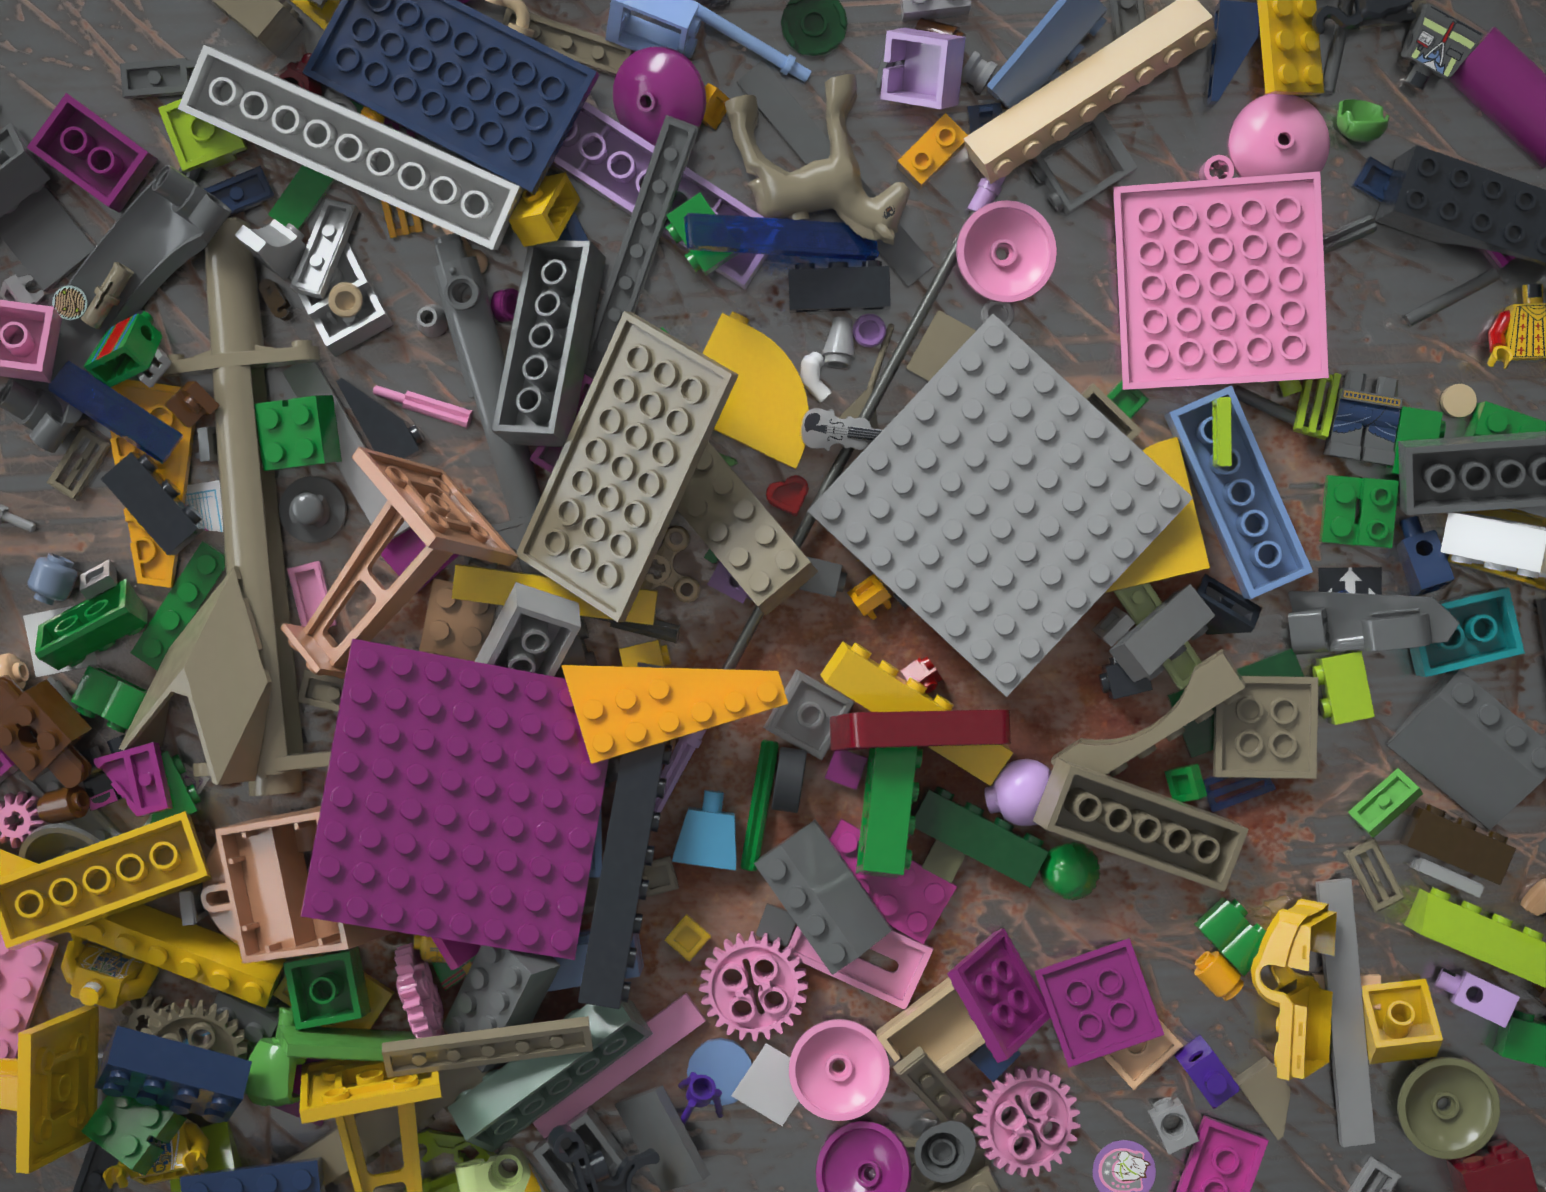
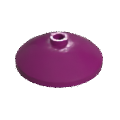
[613,46,706,146]
[816,1121,911,1192]

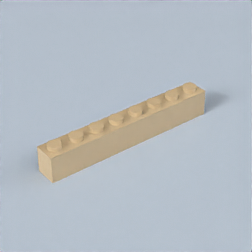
[964,0,1216,184]

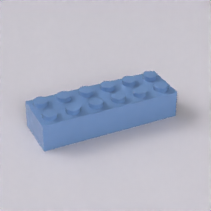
[1164,385,1313,599]

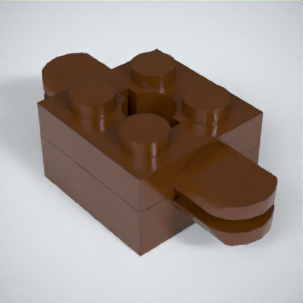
[0,675,92,788]

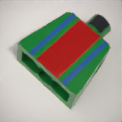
[83,310,162,389]

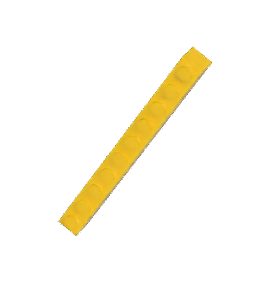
[0,849,286,1008]

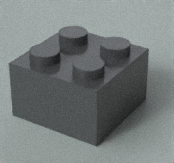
[533,1106,627,1192]

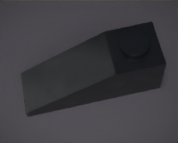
[336,378,425,460]

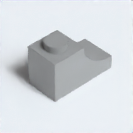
[235,219,306,281]

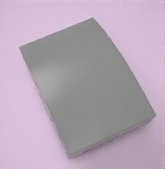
[289,240,394,357]

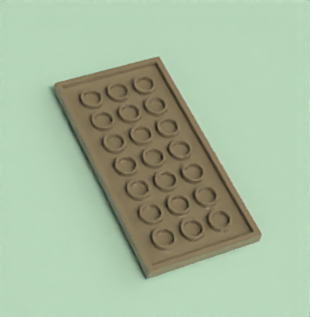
[516,311,738,622]

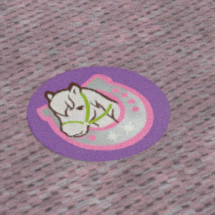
[1093,1140,1156,1192]

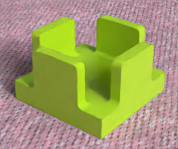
[158,99,248,173]

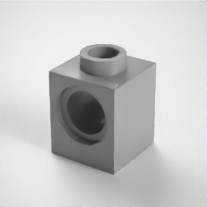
[1148,1097,1199,1154]

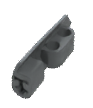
[1288,590,1460,655]

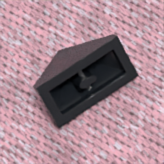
[1196,574,1262,635]

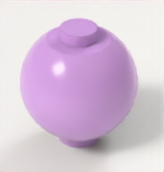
[985,759,1051,826]

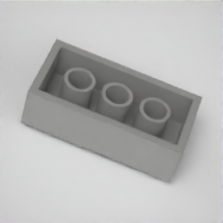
[475,582,581,677]

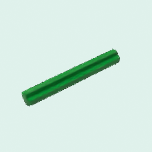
[740,740,779,871]

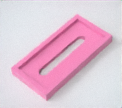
[787,926,934,1010]

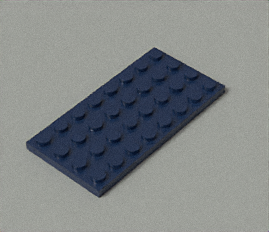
[302,0,600,195]

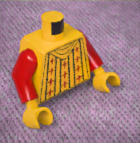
[1487,284,1546,369]

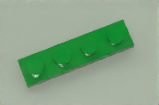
[130,541,226,671]

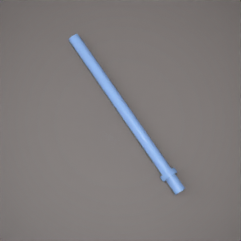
[693,0,811,82]

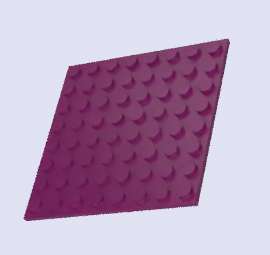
[301,639,609,960]

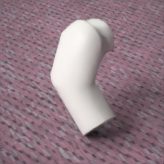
[800,352,832,404]

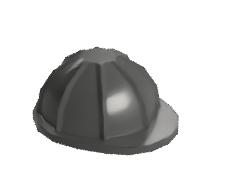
[914,1120,976,1183]

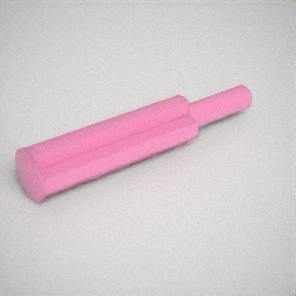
[373,385,473,429]

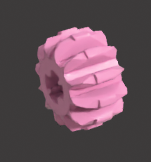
[0,791,48,848]

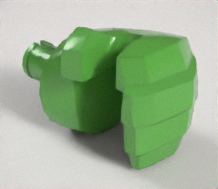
[244,1007,308,1107]

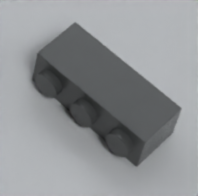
[1109,584,1215,682]

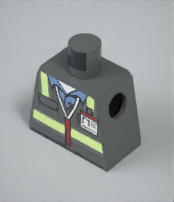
[1401,3,1484,91]

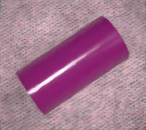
[1448,26,1546,169]

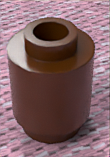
[37,785,90,824]

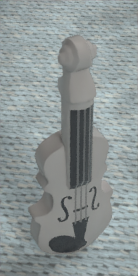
[801,408,883,451]

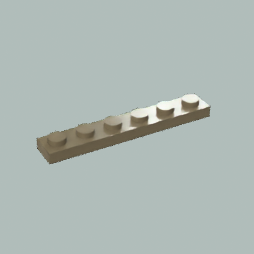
[382,1016,593,1078]

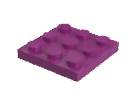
[947,928,1051,1063]
[1034,938,1164,1068]

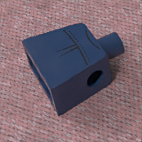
[1397,516,1455,596]

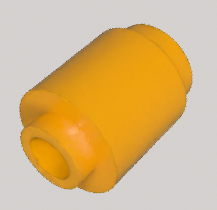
[1194,951,1244,1001]

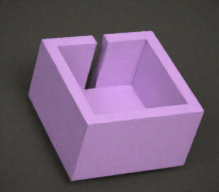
[880,28,966,109]

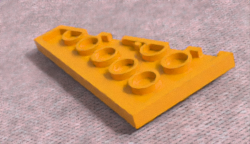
[99,379,196,588]
[561,665,788,764]

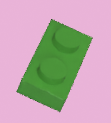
[1348,768,1423,838]

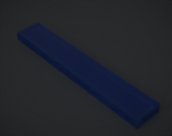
[684,213,879,260]

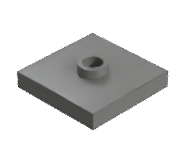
[763,669,855,760]

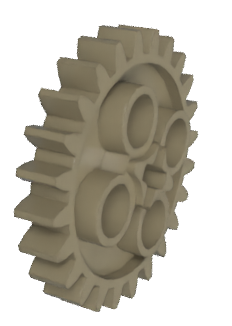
[141,999,248,1060]

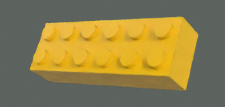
[0,811,212,951]

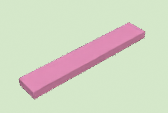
[533,993,706,1139]

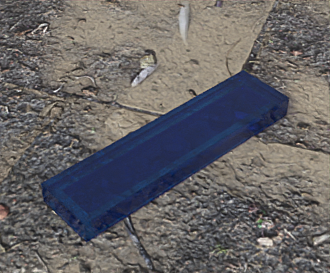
[48,360,183,464]

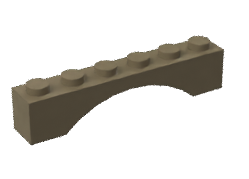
[1051,649,1245,777]

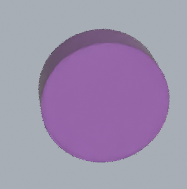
[853,314,886,348]

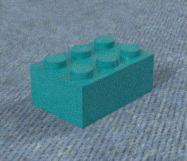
[1409,587,1525,677]

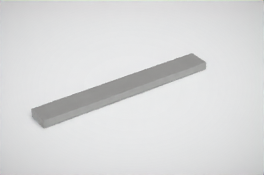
[1315,878,1375,1147]

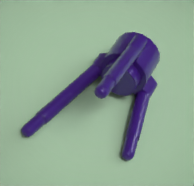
[678,1072,723,1126]

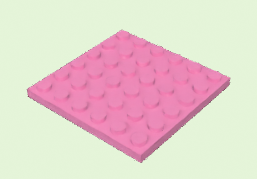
[1113,172,1329,390]

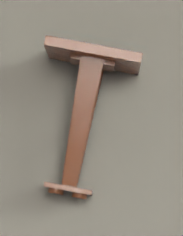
[280,447,518,679]

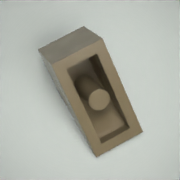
[1234,1056,1291,1140]

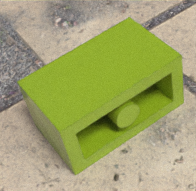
[1312,650,1375,725]

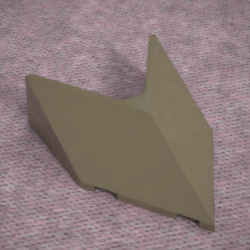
[119,566,272,785]

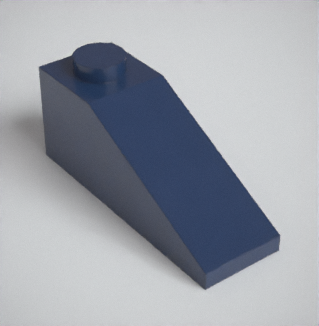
[1206,0,1260,108]

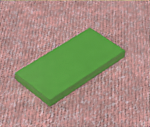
[277,1025,416,1062]

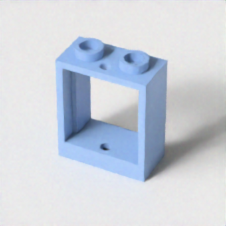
[605,0,702,58]

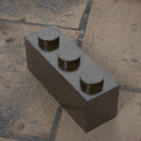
[1399,804,1516,886]

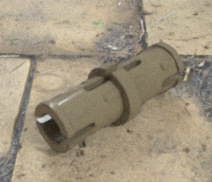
[81,262,134,330]

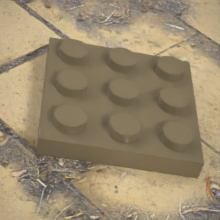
[1213,676,1318,779]

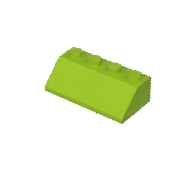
[1404,887,1546,988]

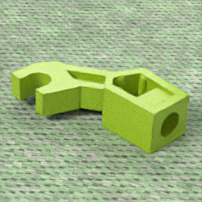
[418,1128,497,1164]

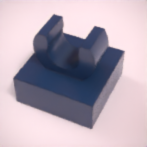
[967,102,1002,134]

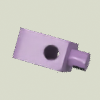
[1435,968,1520,1028]

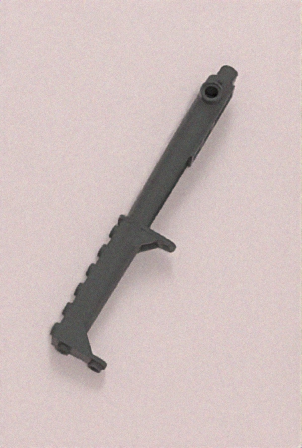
[432,233,598,679]

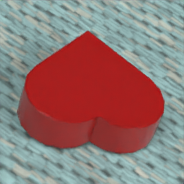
[766,475,809,517]

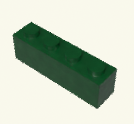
[913,786,1048,888]

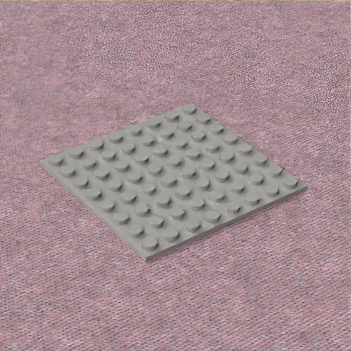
[807,314,1193,697]

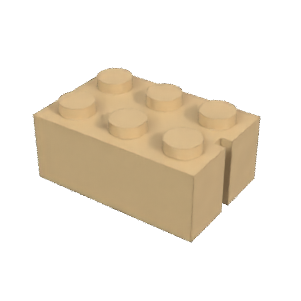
[876,977,985,1072]

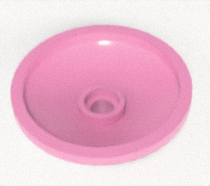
[1228,94,1330,177]
[956,200,1057,303]
[789,1019,890,1121]

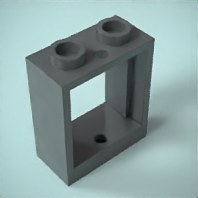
[1030,112,1138,216]

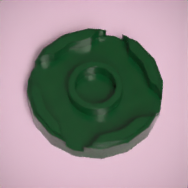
[781,0,848,59]

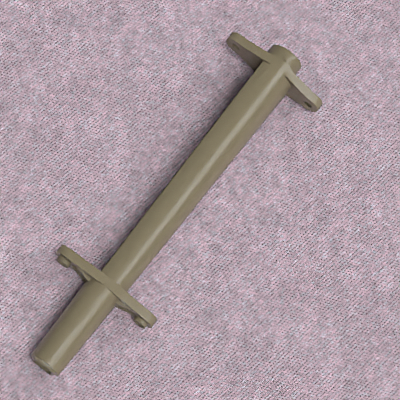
[158,217,331,796]

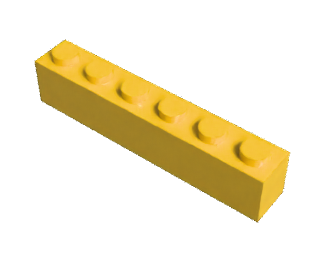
[820,641,1013,786]

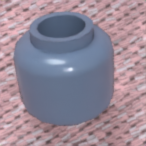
[27,553,78,605]

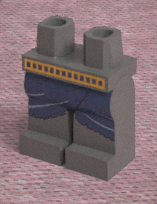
[1323,371,1403,466]

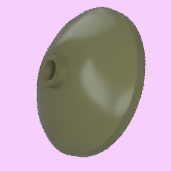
[1397,1057,1500,1159]

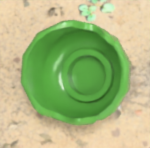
[1337,99,1389,143]

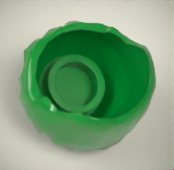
[1040,842,1101,901]

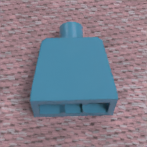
[672,790,737,870]

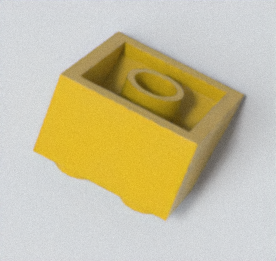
[1361,979,1443,1064]

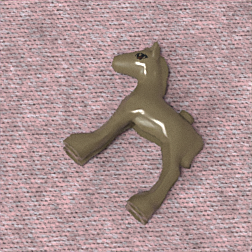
[725,74,910,245]

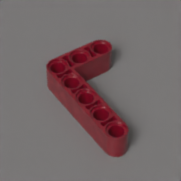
[830,710,1011,751]

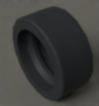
[772,747,807,813]

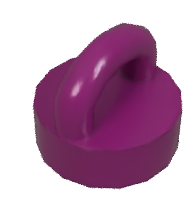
[491,288,519,323]

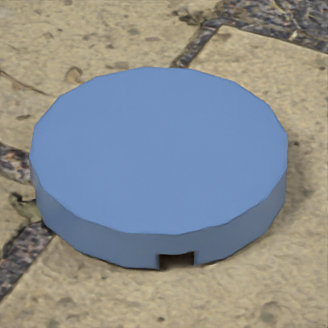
[687,1038,752,1106]

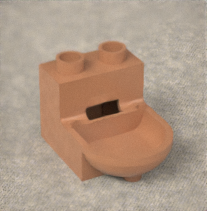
[201,806,395,964]

